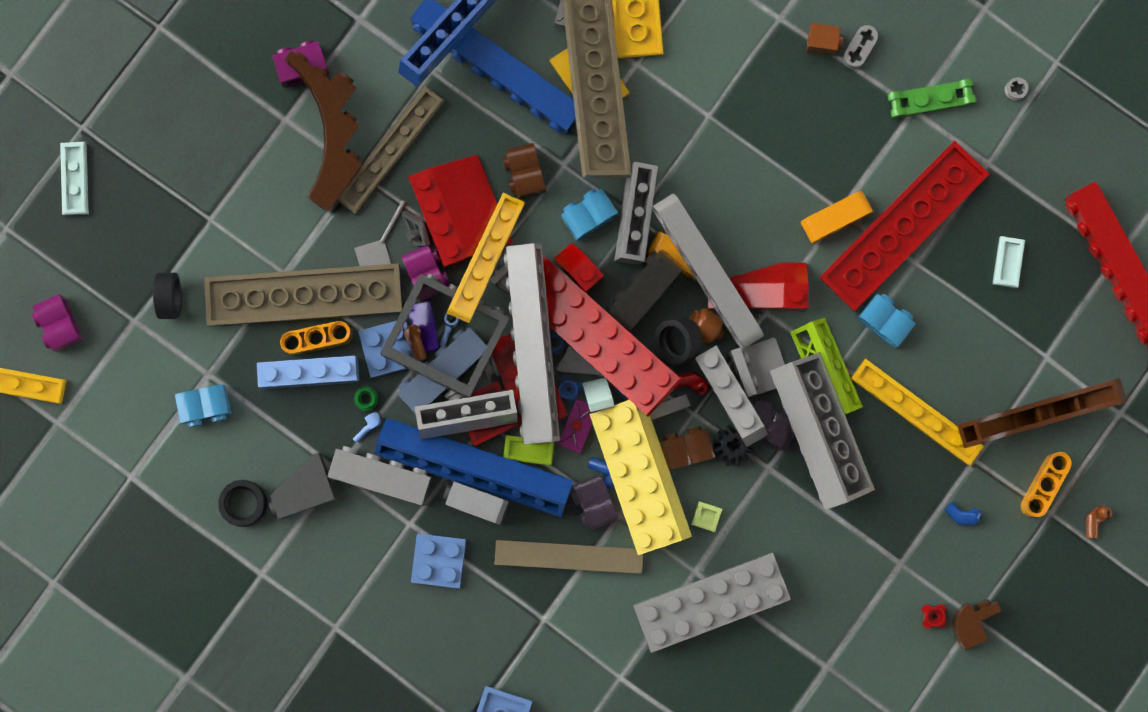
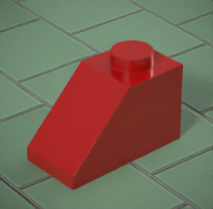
[553,243,604,294]

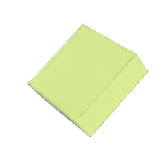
[691,501,722,532]

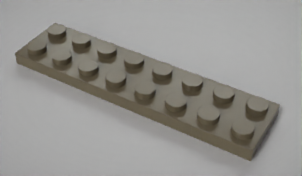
[562,0,632,178]
[204,263,403,327]

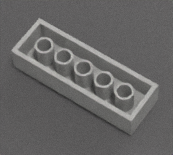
[770,352,875,510]
[633,553,791,653]

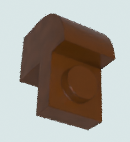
[952,599,1002,650]

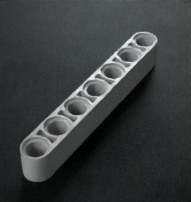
[652,193,764,349]

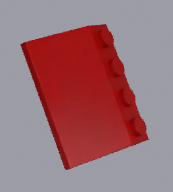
[408,154,513,270]

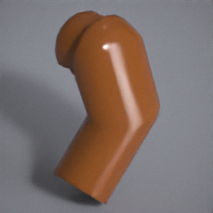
[404,324,427,361]
[1086,505,1112,538]

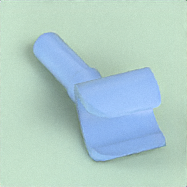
[440,313,459,346]
[353,412,381,443]

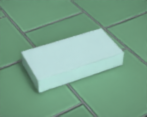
[993,236,1025,289]
[582,378,614,412]

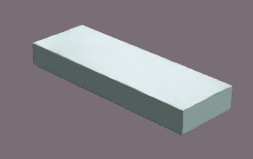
[60,142,89,216]

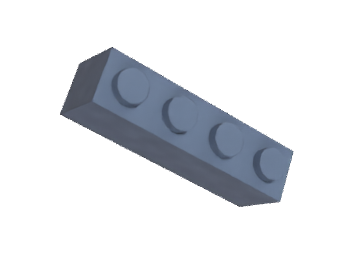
[397,327,487,414]

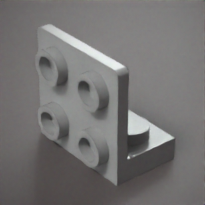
[729,338,785,398]

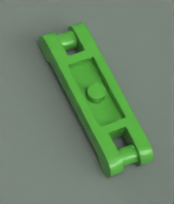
[887,79,977,118]

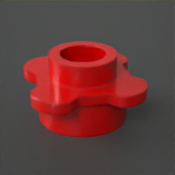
[921,604,947,629]

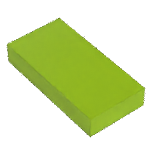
[503,435,555,466]

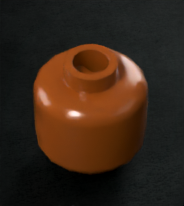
[690,308,725,345]

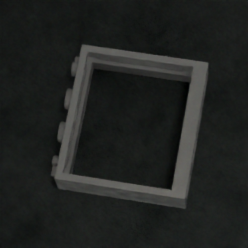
[380,273,509,398]

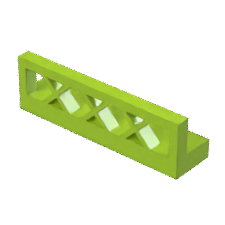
[790,318,863,414]

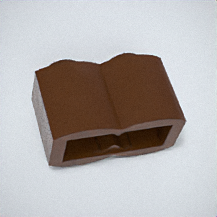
[503,143,546,199]
[659,426,715,470]

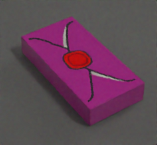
[558,399,598,454]

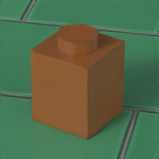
[806,23,844,56]

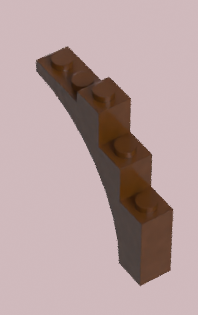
[283,51,362,211]
[957,378,1127,448]

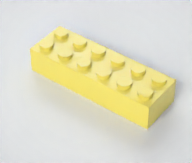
[590,400,692,555]

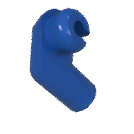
[588,457,615,489]
[944,501,982,526]

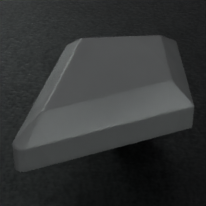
[401,211,431,246]

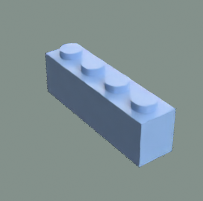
[257,356,360,389]

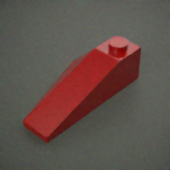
[708,262,809,312]

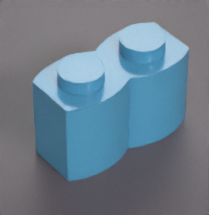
[561,189,618,242]
[857,294,916,348]
[175,384,232,428]

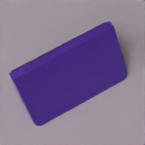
[409,301,439,353]

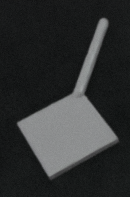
[354,201,406,266]

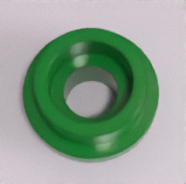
[354,387,379,411]

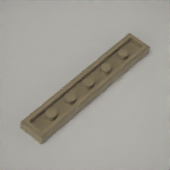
[337,86,444,215]
[494,540,643,574]

